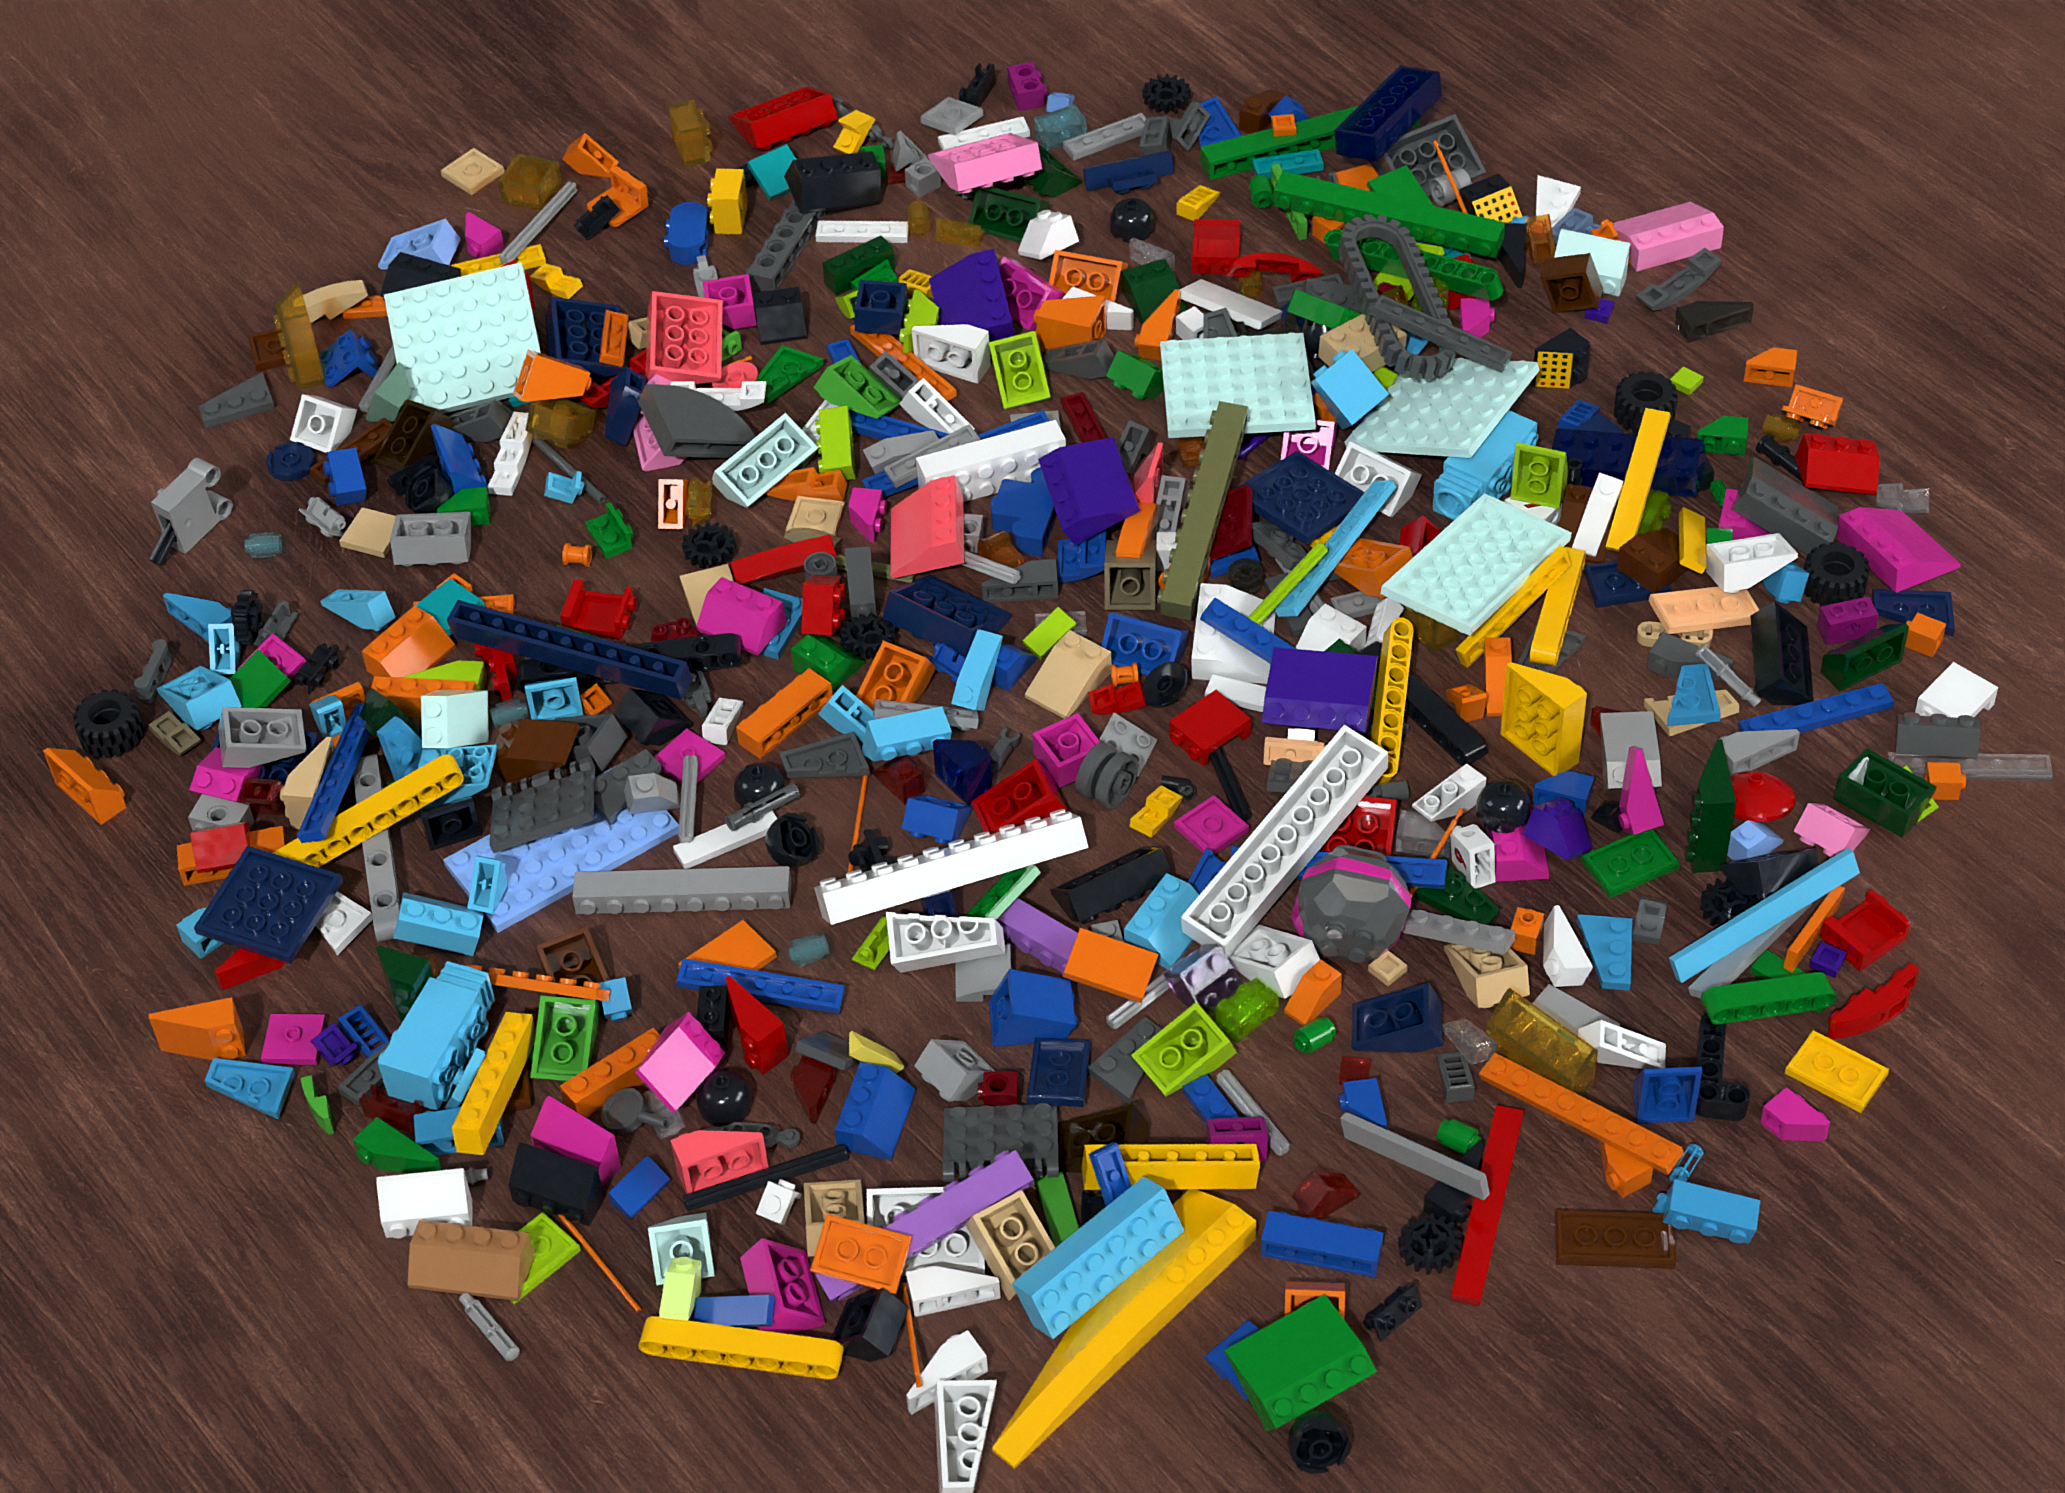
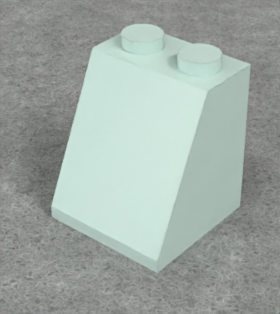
[421,690,489,748]

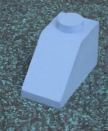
[1727,820,1783,861]

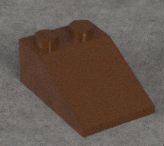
[1559,484,1615,564]
[1617,528,1689,594]
[492,719,580,783]
[536,926,609,1008]

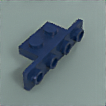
[1083,151,1174,193]

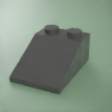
[553,714,627,773]

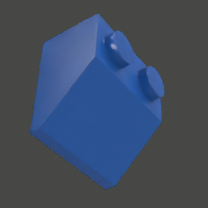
[902,794,973,844]

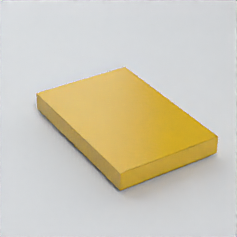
[1785,1030,1889,1113]

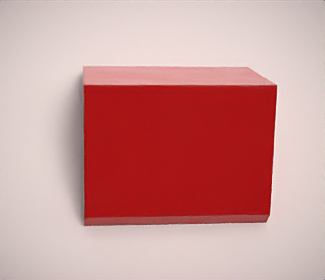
[190,821,250,873]

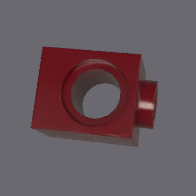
[978,1072,1019,1106]

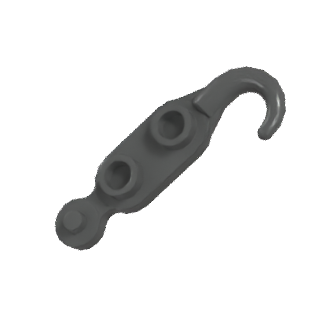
[833,96,894,150]
[703,1122,800,1148]

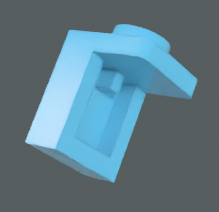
[544,471,584,504]

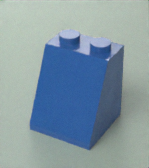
[989,969,1077,1047]

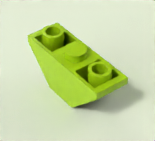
[899,290,939,353]

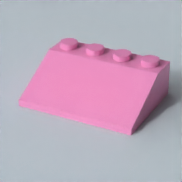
[928,133,1042,193]
[1613,202,1724,272]

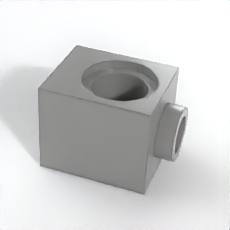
[905,158,941,198]
[964,514,984,553]

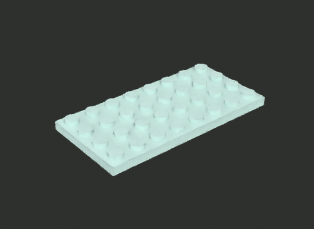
[1380,493,1572,636]

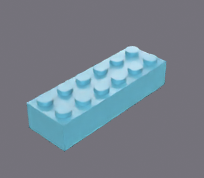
[1012,1176,1184,1339]

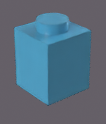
[600,977,633,1022]

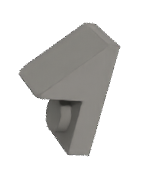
[892,130,928,172]

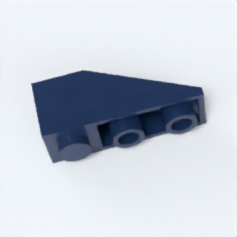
[604,367,647,447]

